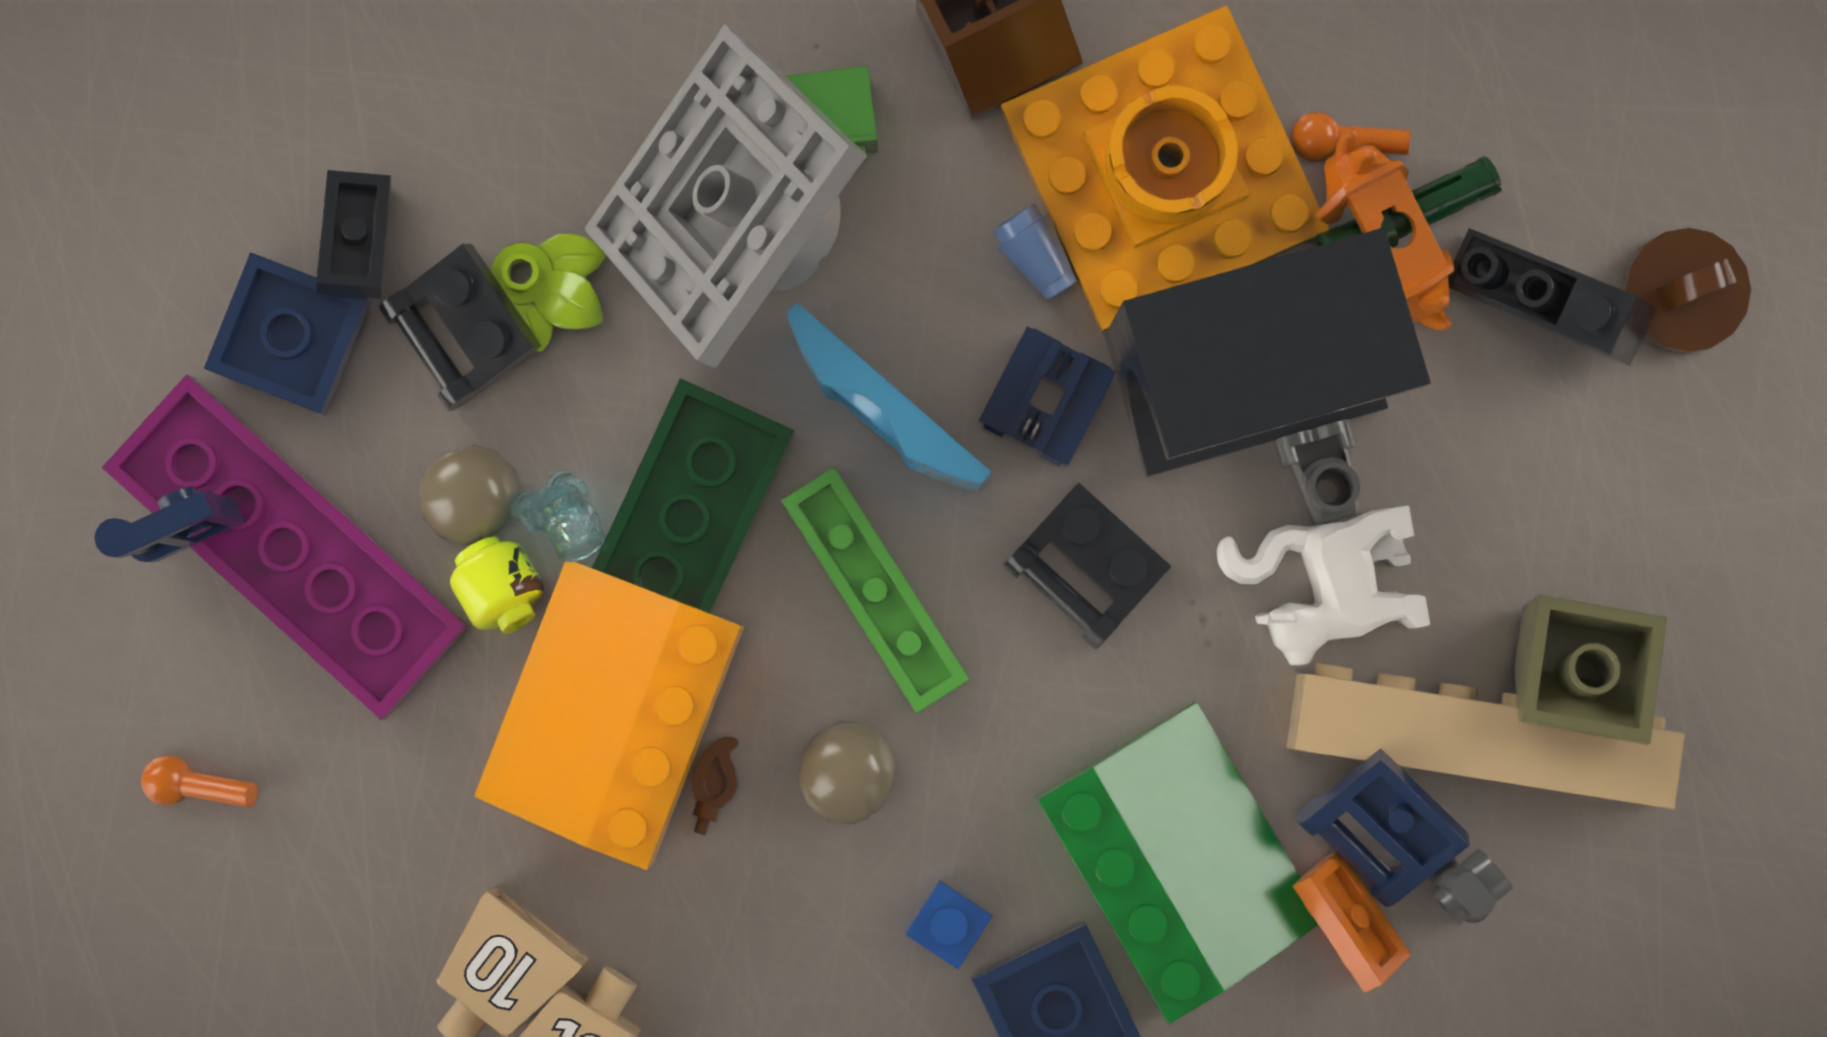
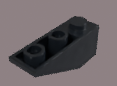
[1448,228,1657,366]

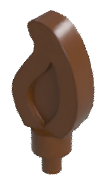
[692,737,739,835]

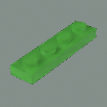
[781,467,970,713]

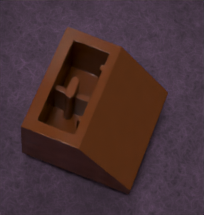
[916,0,1083,119]

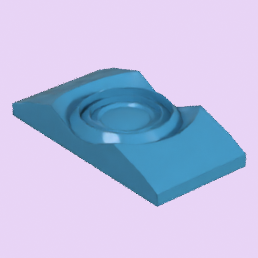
[786,302,992,493]

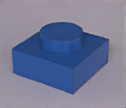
[905,880,993,969]

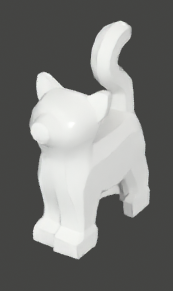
[1217,505,1430,666]

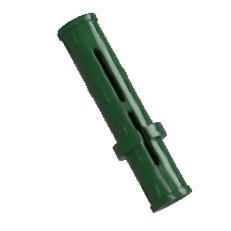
[1316,156,1502,248]

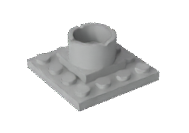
[584,24,867,369]

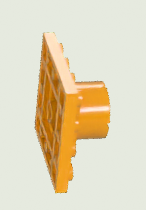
[1000,5,1329,333]

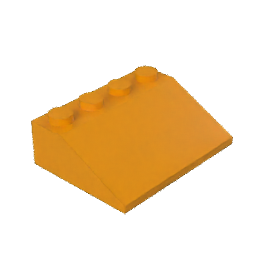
[474,558,745,870]

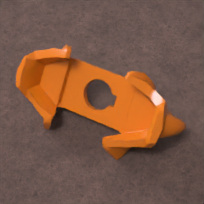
[1316,130,1454,330]

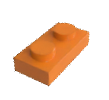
[1293,852,1411,993]

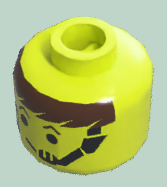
[450,536,544,634]

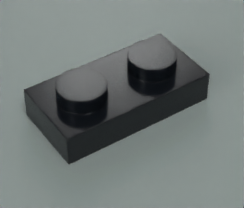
[316,170,391,299]

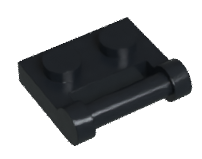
[379,244,541,411]
[1003,482,1172,650]

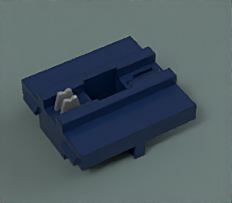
[978,326,1116,467]

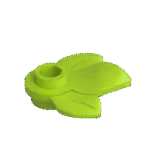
[491,234,607,352]

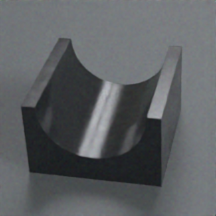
[1104,227,1431,478]

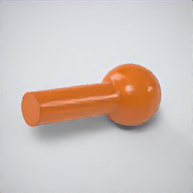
[1291,112,1411,161]
[141,755,258,808]

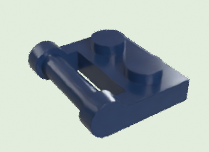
[94,486,245,563]
[1296,748,1470,907]

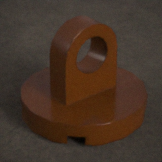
[1621,228,1751,354]

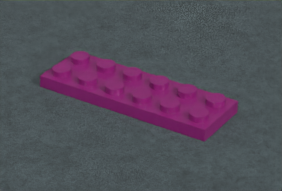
[101,374,469,720]

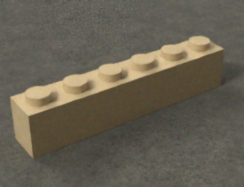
[1286,663,1686,810]

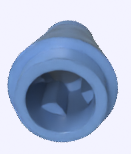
[993,203,1077,300]

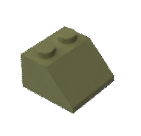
[1514,594,1667,745]

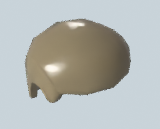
[418,445,520,545]
[798,721,896,824]

